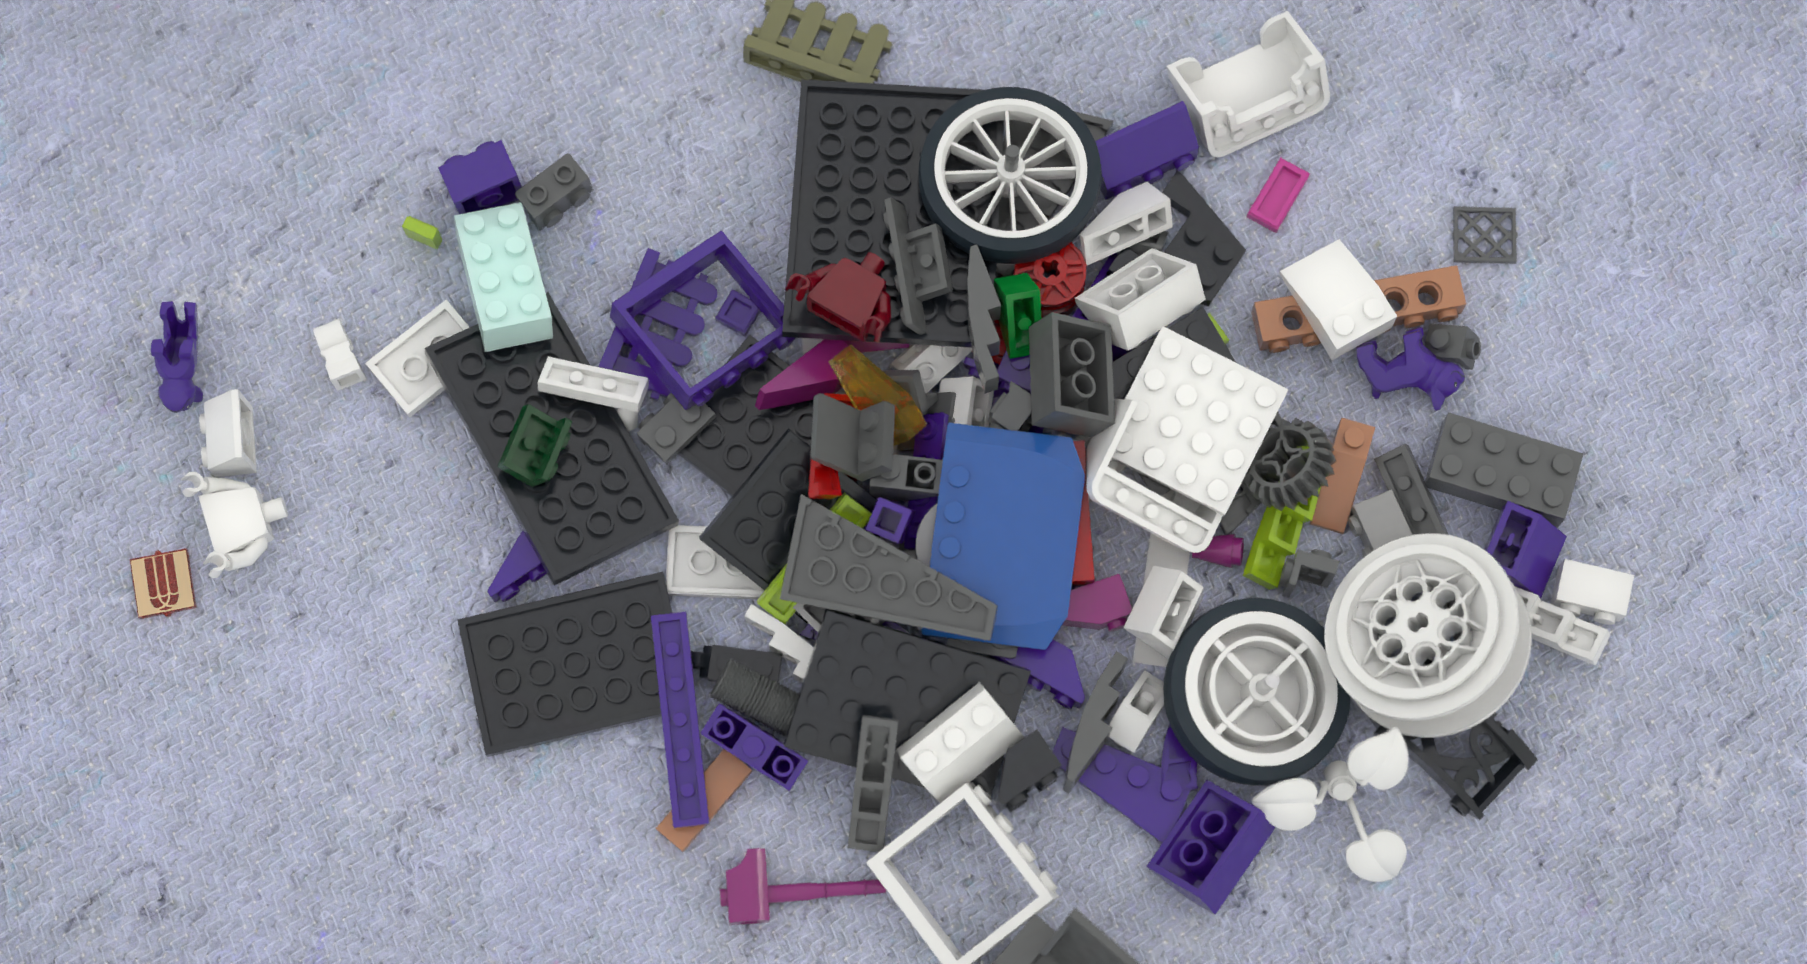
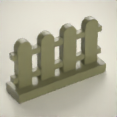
[743,0,893,83]

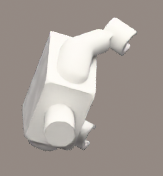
[181,472,288,578]

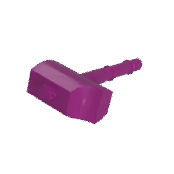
[720,848,886,925]

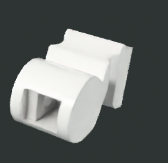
[313,318,366,391]

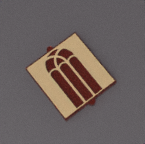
[130,548,197,619]

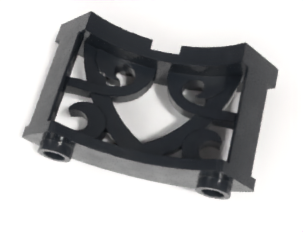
[1369,658,1538,821]

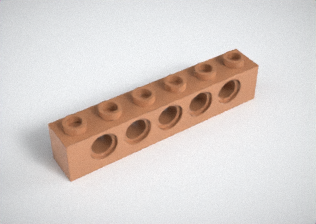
[1251,265,1466,353]

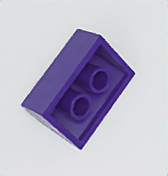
[1095,101,1199,200]
[1146,780,1276,915]

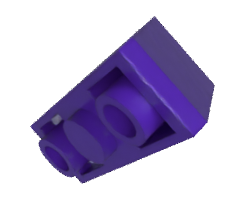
[989,639,1085,710]
[700,703,809,791]

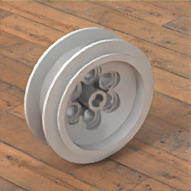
[1324,534,1532,738]

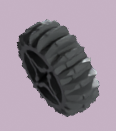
[1243,418,1337,511]

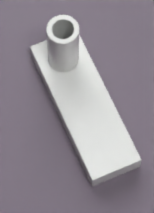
[538,357,649,431]

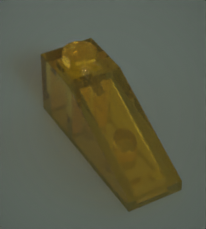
[828,345,927,446]

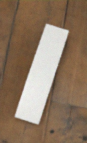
[1515,587,1610,666]
[745,604,813,683]

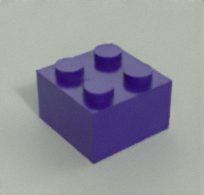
[438,140,522,214]

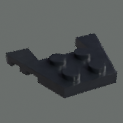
[1106,170,1246,307]

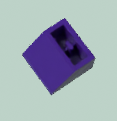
[1484,501,1567,599]

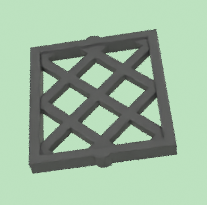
[1452,206,1518,264]

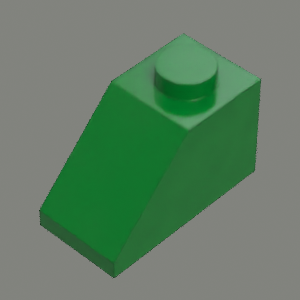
[994,273,1041,359]

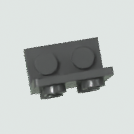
[811,393,895,481]

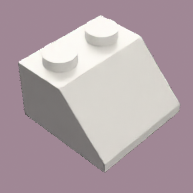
[199,389,257,477]

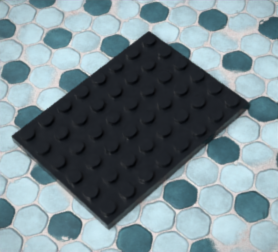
[782,79,1004,348]

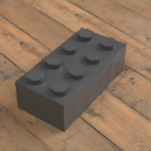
[1425,412,1583,528]

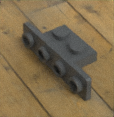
[883,197,953,335]

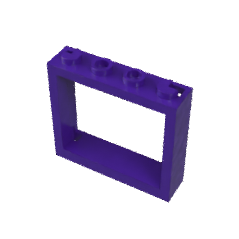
[610,230,795,410]

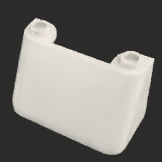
[1167,11,1330,157]

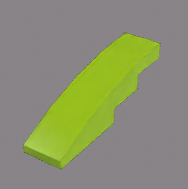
[1242,446,1321,590]

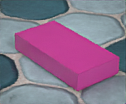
[1247,157,1310,233]

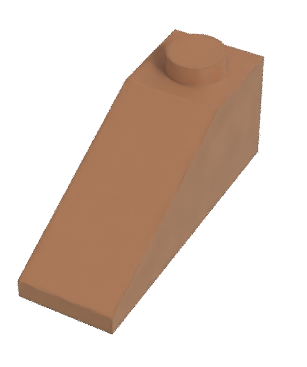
[1309,418,1375,534]

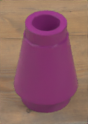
[1192,534,1244,568]

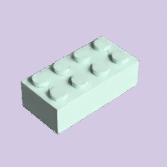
[454,202,553,352]

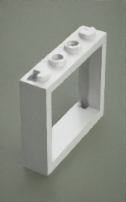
[866,782,1060,964]

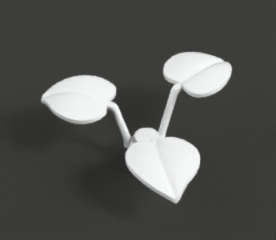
[1252,727,1408,882]

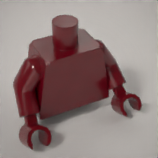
[784,252,891,343]

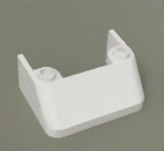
[1086,399,1223,553]

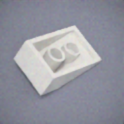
[1279,239,1397,360]

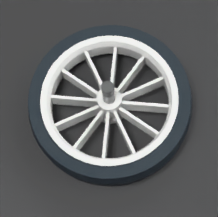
[918,87,1102,264]

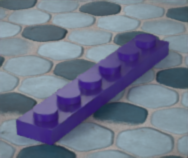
[651,612,710,828]

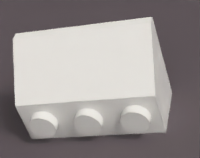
[1075,248,1206,351]
[897,682,1024,803]

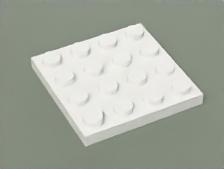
[1111,326,1289,516]

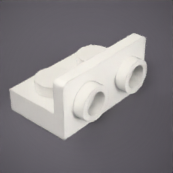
[891,344,972,393]

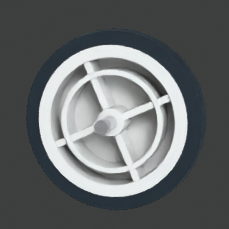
[1163,598,1351,786]

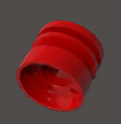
[1014,242,1086,319]

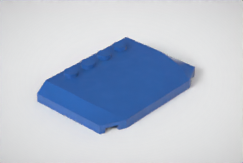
[922,423,1085,650]

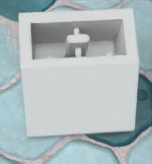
[1124,565,1204,659]

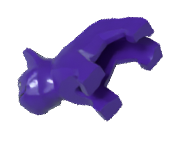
[150,301,203,413]
[1357,326,1465,411]

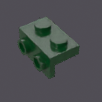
[497,404,572,487]

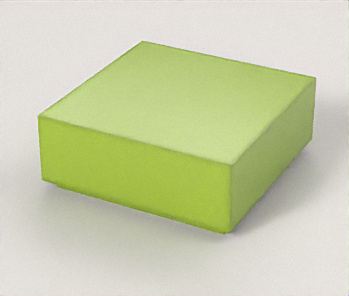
[402,216,443,250]

